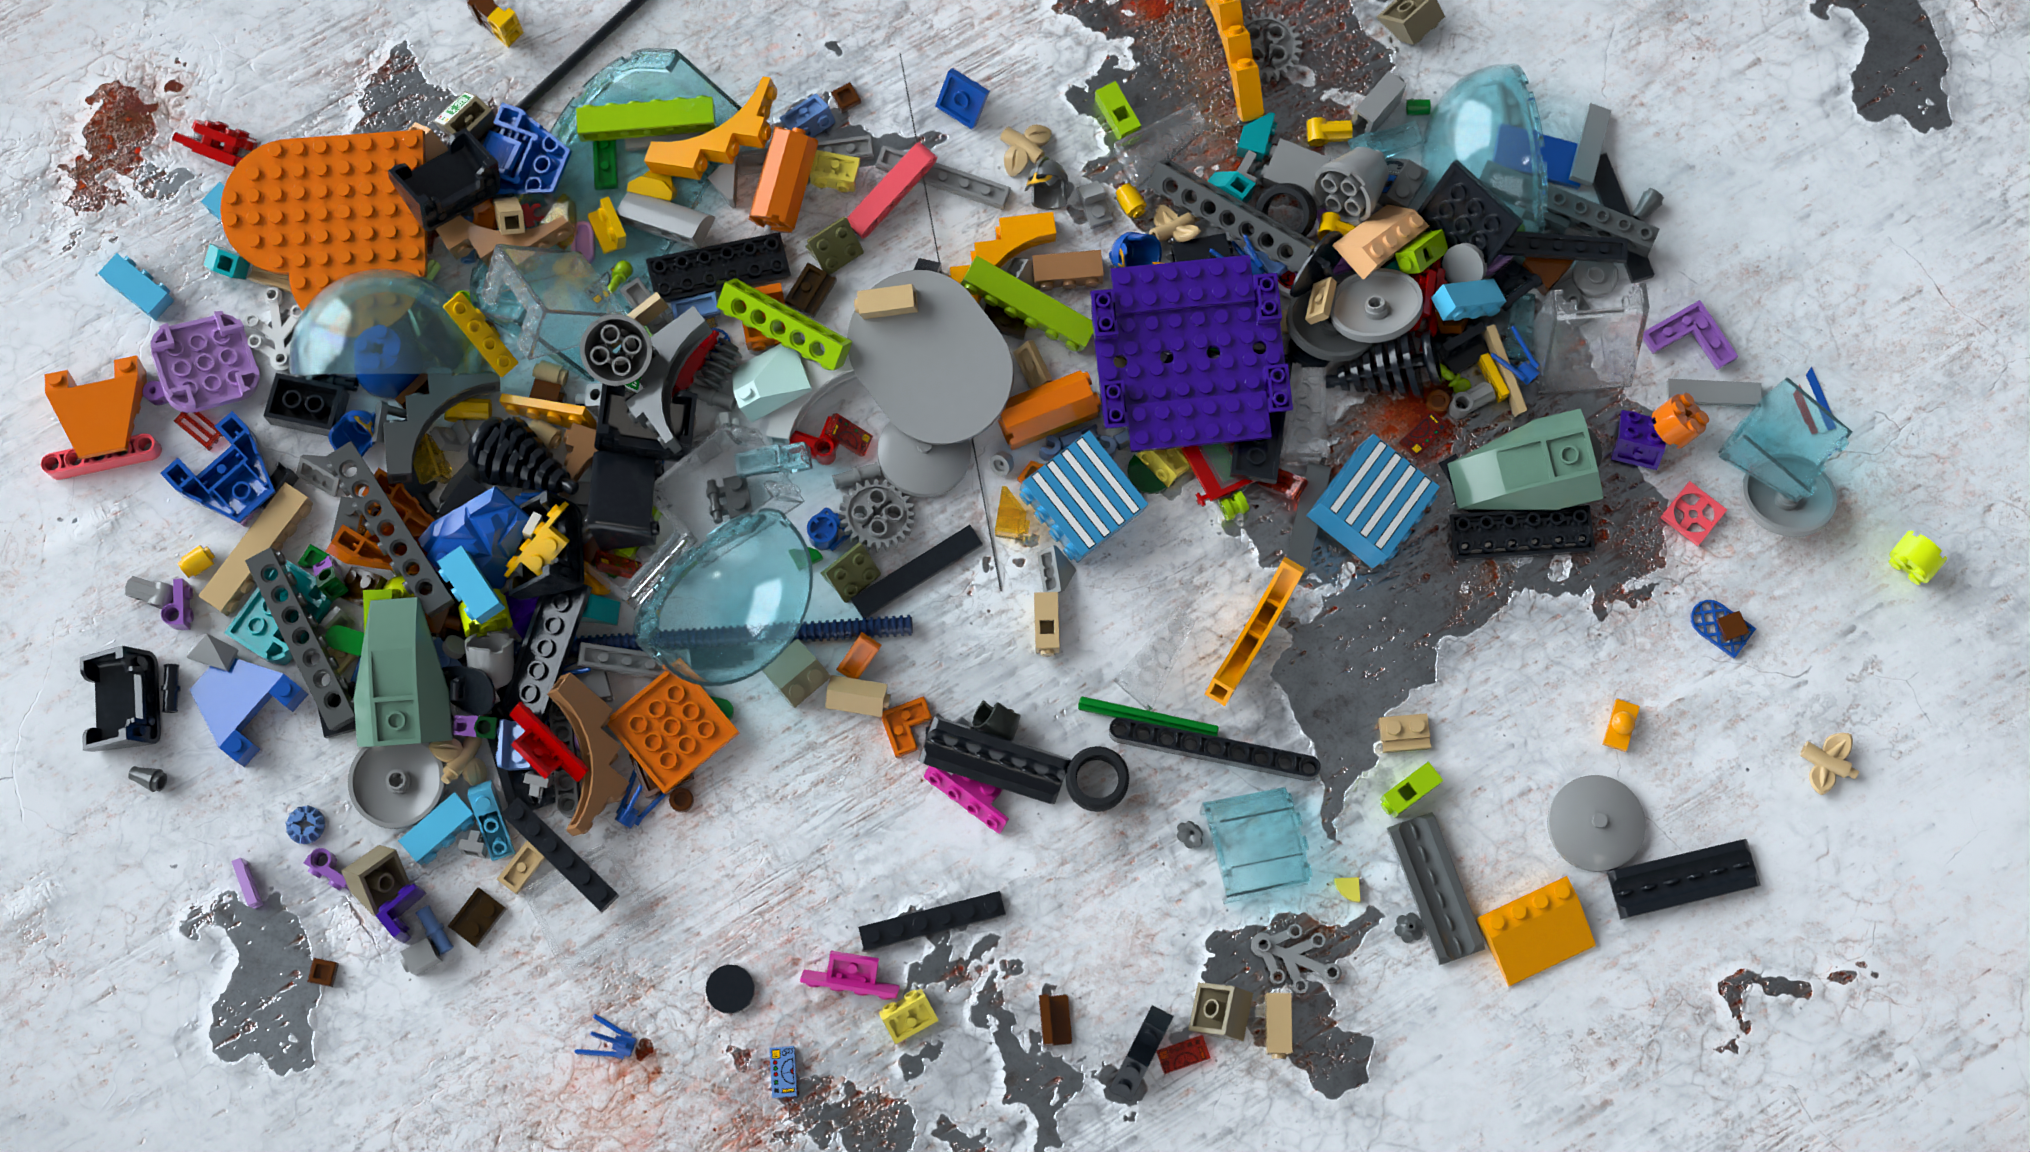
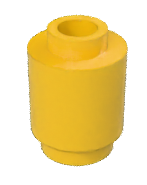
[1115,183,1147,218]
[178,545,215,578]

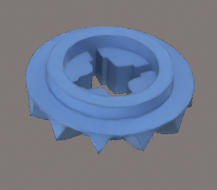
[285,805,325,844]

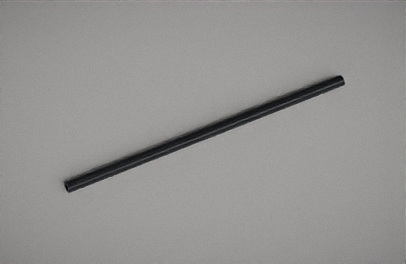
[478,0,647,145]

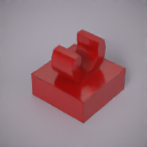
[521,203,545,229]

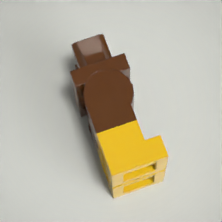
[466,0,524,48]

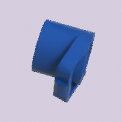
[807,508,851,551]

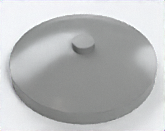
[1330,268,1423,343]
[878,421,971,497]
[1740,455,1837,537]
[348,743,446,829]
[1547,775,1646,872]

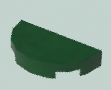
[1127,454,1167,494]

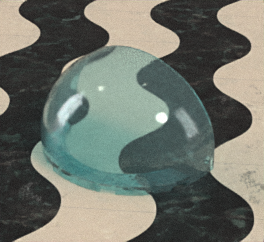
[1421,63,1548,233]
[290,269,482,375]
[633,508,813,686]

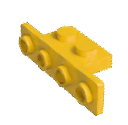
[443,292,518,377]
[504,501,570,578]

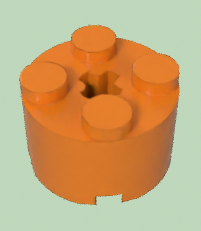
[1652,393,1709,449]

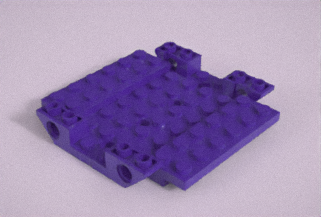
[1090,255,1293,452]

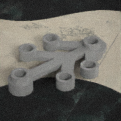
[1251,924,1342,994]

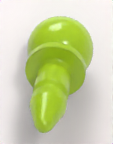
[607,260,633,295]
[1440,364,1471,394]

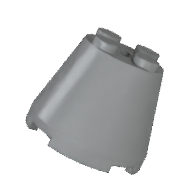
[1311,147,1389,226]
[580,314,652,386]

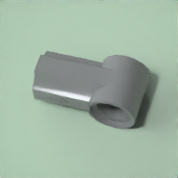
[1448,381,1496,419]
[125,576,173,609]

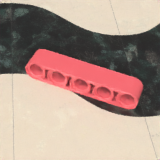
[847,142,937,239]
[41,434,162,480]

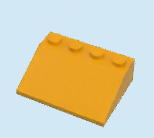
[1475,876,1596,987]

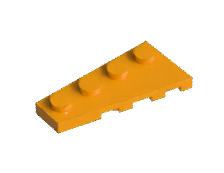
[499,393,597,430]

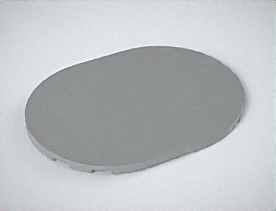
[847,270,1014,445]

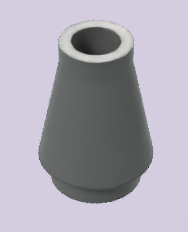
[1632,188,1664,222]
[128,766,167,792]

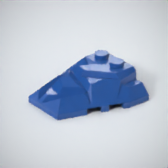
[493,102,572,194]
[418,486,530,590]

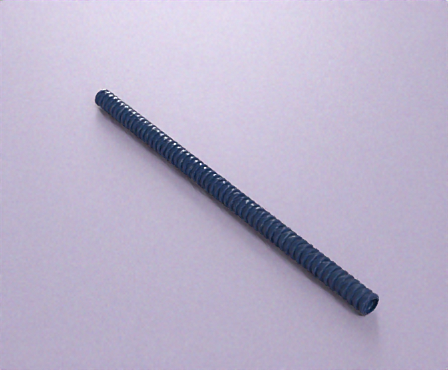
[514,615,913,661]

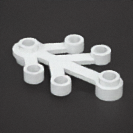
[245,287,309,372]

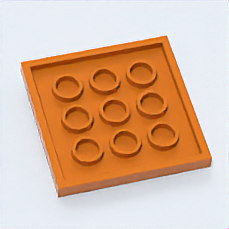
[607,660,740,794]

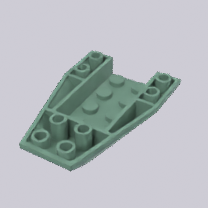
[1447,408,1604,510]
[354,597,453,747]

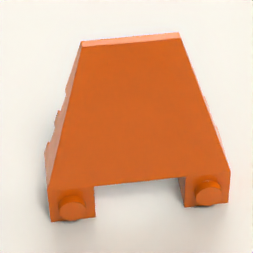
[44,355,147,460]
[325,467,435,574]

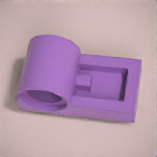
[161,578,194,630]
[304,848,350,891]

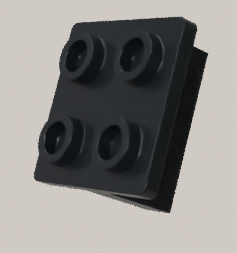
[1433,319,1490,375]

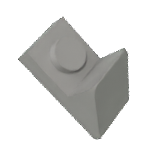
[1076,181,1113,229]

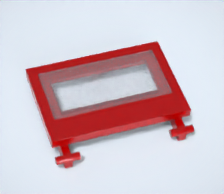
[1180,442,1256,507]

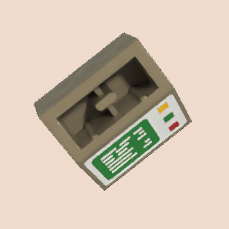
[433,91,496,140]

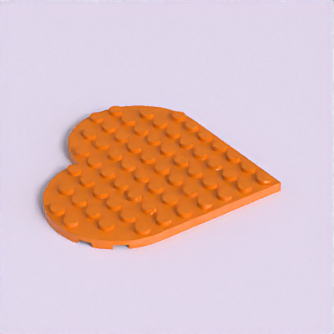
[220,129,428,338]

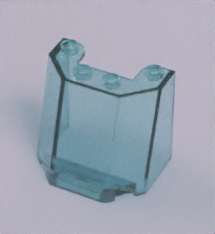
[1718,377,1853,502]
[1199,787,1313,904]

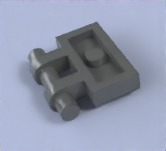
[706,474,754,524]

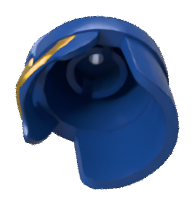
[1109,232,1162,268]
[328,410,376,457]

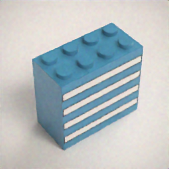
[1019,430,1148,563]
[1306,433,1440,569]

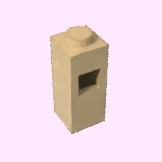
[493,197,525,235]
[854,284,918,319]
[1034,592,1060,657]
[825,675,891,717]
[1265,993,1292,1059]

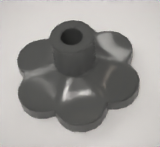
[1177,821,1203,849]
[1394,912,1424,943]

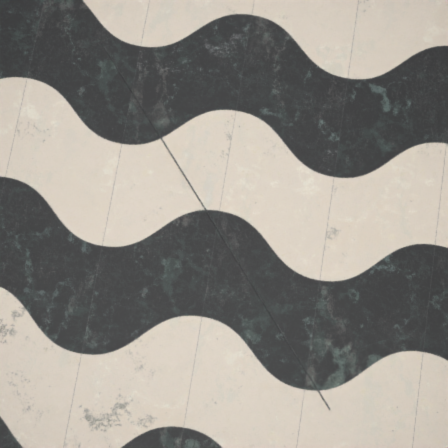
[899,53,1002,592]

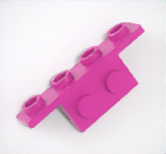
[924,766,1009,834]
[800,950,900,1000]

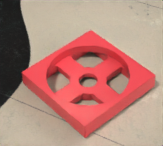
[1660,481,1727,546]

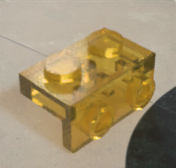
[413,433,452,485]

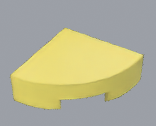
[1334,877,1360,903]

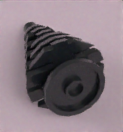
[1323,330,1442,398]
[468,416,579,495]

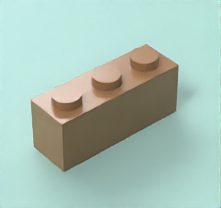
[1032,250,1104,291]

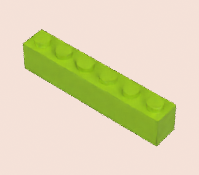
[576,95,716,142]
[961,255,1093,352]

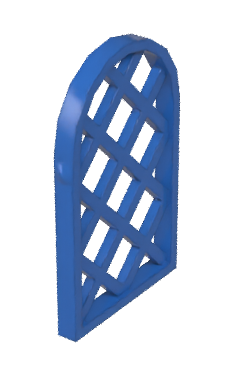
[1691,600,1756,659]

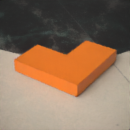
[881,696,932,758]

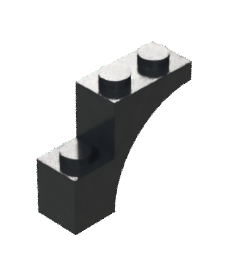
[1109,1005,1174,1101]

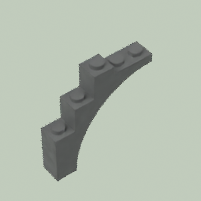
[625,306,713,454]
[383,366,501,484]

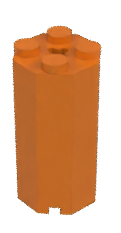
[748,126,818,233]
[998,370,1101,450]

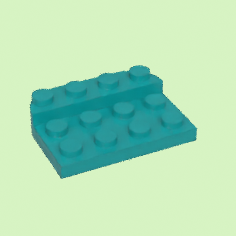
[224,559,333,665]

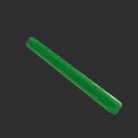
[1078,696,1219,736]

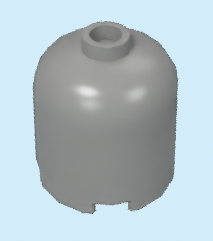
[465,631,514,691]

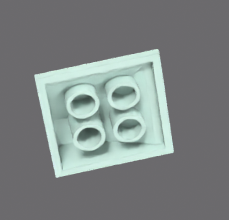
[732,343,812,422]

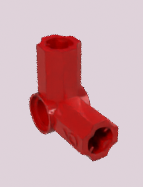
[788,416,847,465]

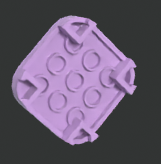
[150,311,259,413]

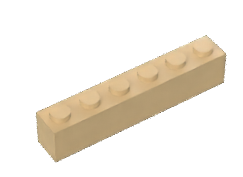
[198,482,314,617]

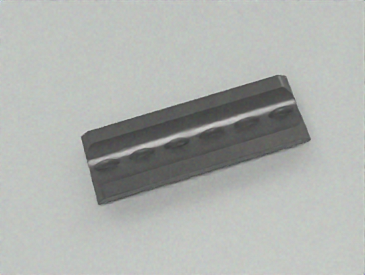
[1387,812,1485,966]

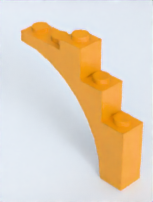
[1206,0,1264,122]
[644,76,777,180]
[946,212,1056,304]
[1204,557,1306,706]

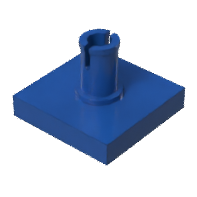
[935,68,990,129]

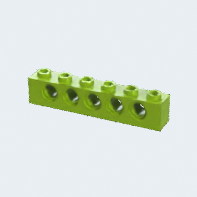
[716,278,853,371]

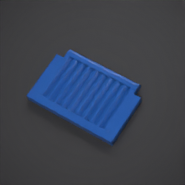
[483,130,524,175]

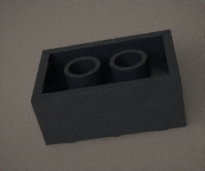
[263,373,350,436]

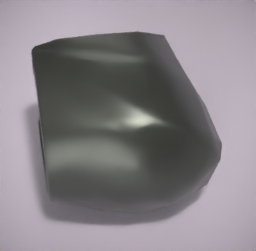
[972,700,1021,740]

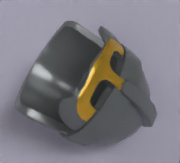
[1025,156,1068,210]

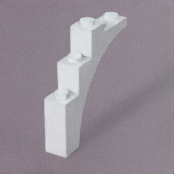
[766,336,857,446]

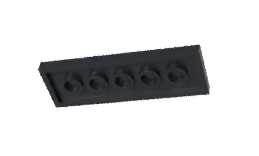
[1229,349,1293,484]
[499,584,592,724]

